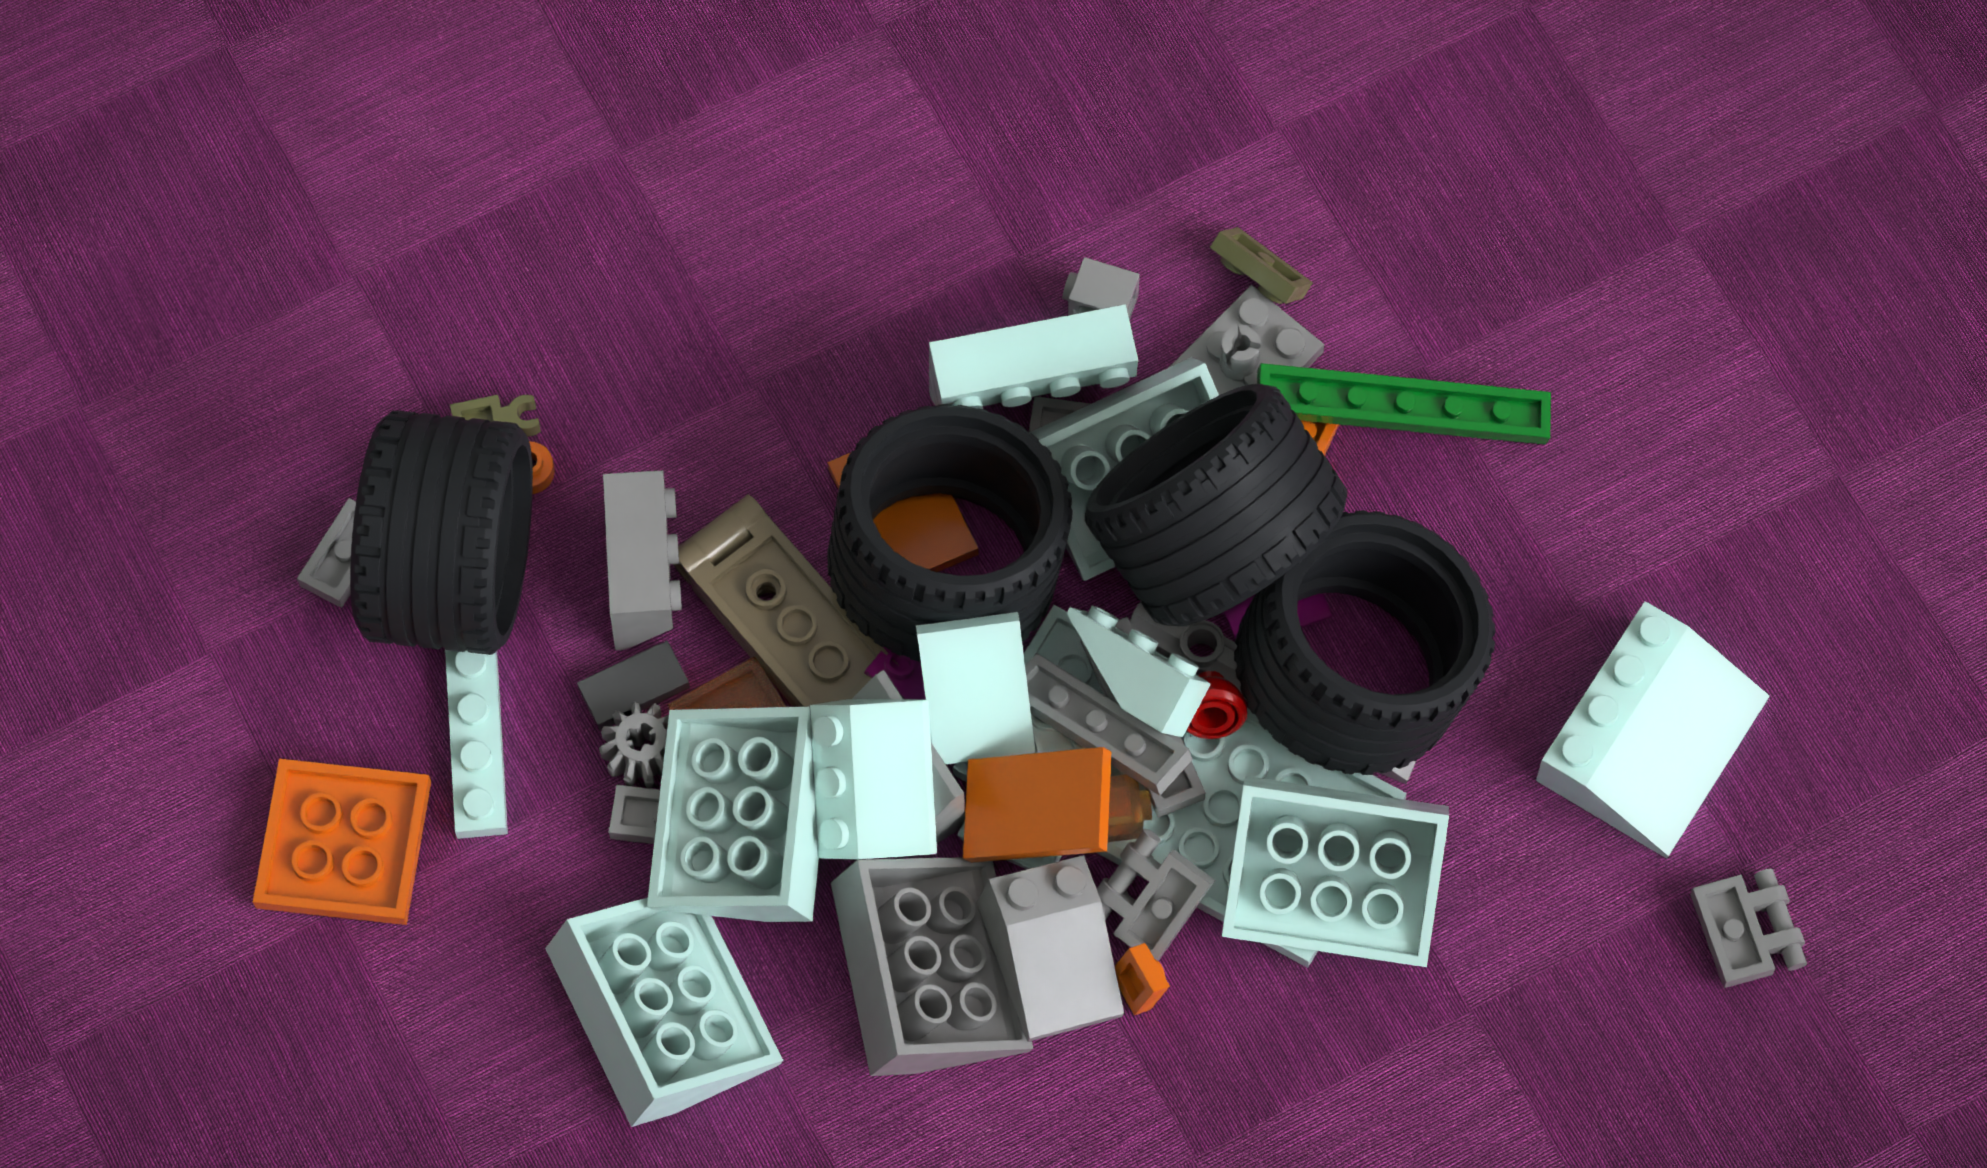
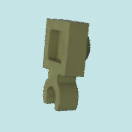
[450,395,541,437]

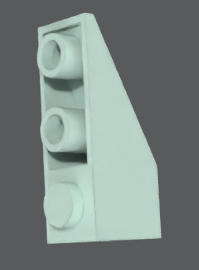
[1066,605,1211,737]

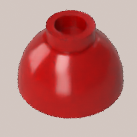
[1186,671,1248,739]

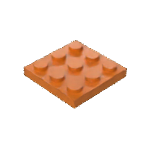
[253,759,431,925]

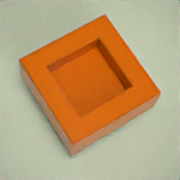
[1115,943,1170,1016]

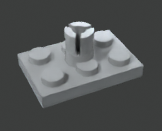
[1170,285,1325,395]

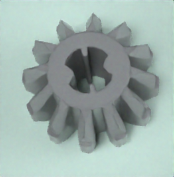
[599,701,669,789]

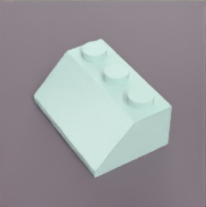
[810,699,937,860]

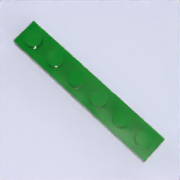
[1257,363,1551,445]

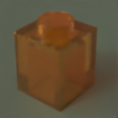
[1108,775,1152,842]

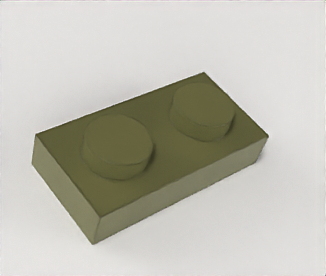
[1210,227,1313,304]

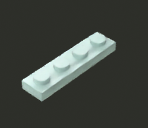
[445,650,508,839]

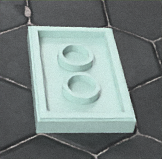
[916,612,1035,764]

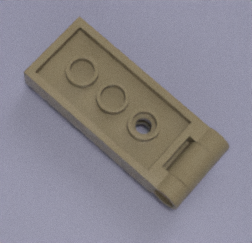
[673,494,899,707]

